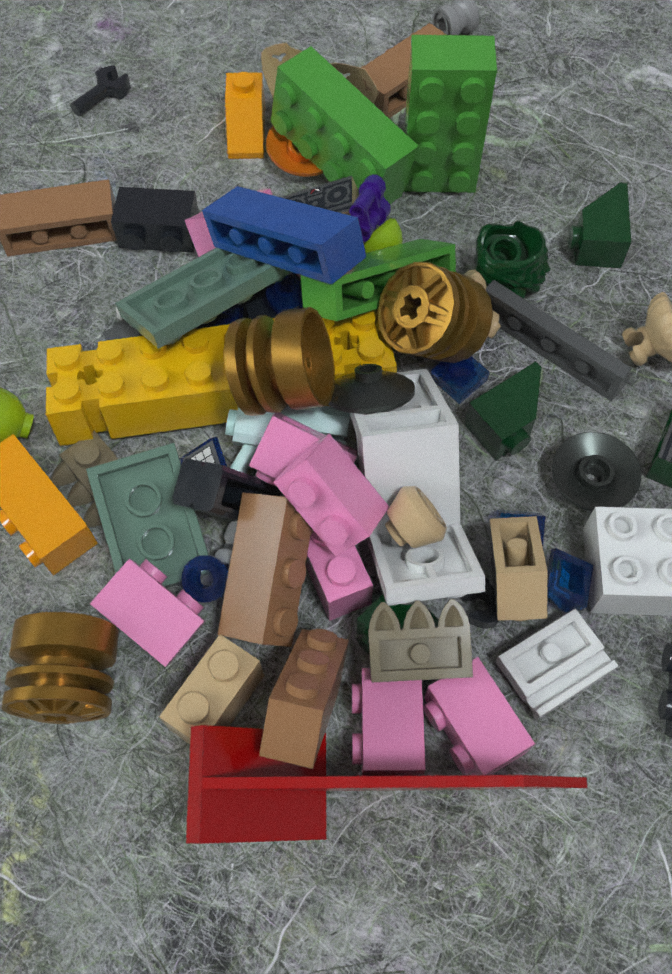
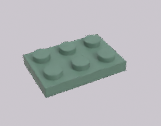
[86,443,214,588]

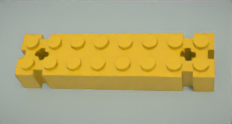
[46,309,397,446]

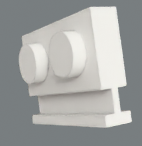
[496,609,618,721]

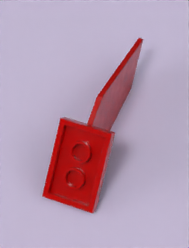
[186,725,588,844]

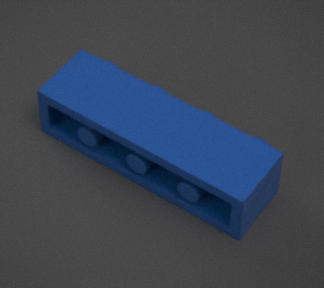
[202,186,366,285]

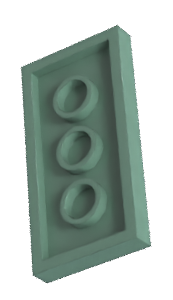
[115,248,291,349]

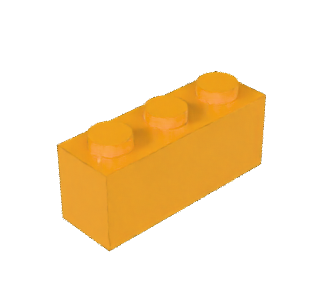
[0,434,98,576]

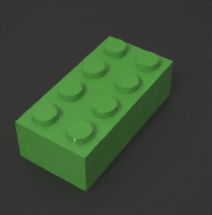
[403,35,497,193]
[270,46,419,204]

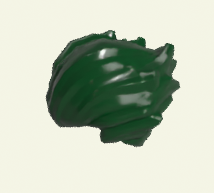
[474,220,551,299]

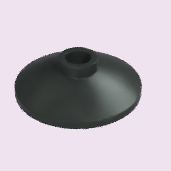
[328,364,415,414]
[552,432,642,512]

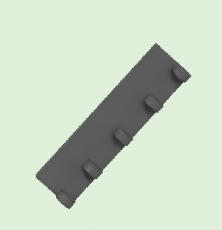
[486,280,632,401]

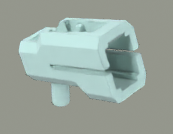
[225,404,350,474]

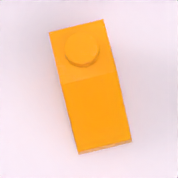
[225,72,265,159]

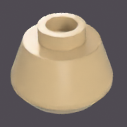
[385,486,447,548]

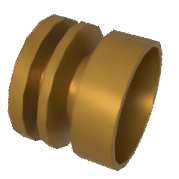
[377,262,493,363]
[224,307,335,416]
[1,612,119,724]

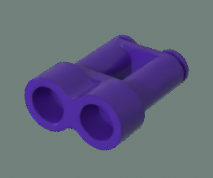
[349,175,391,242]

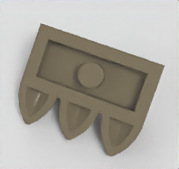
[50,431,118,527]
[368,599,473,683]

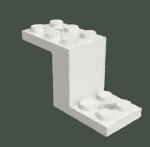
[349,369,485,606]

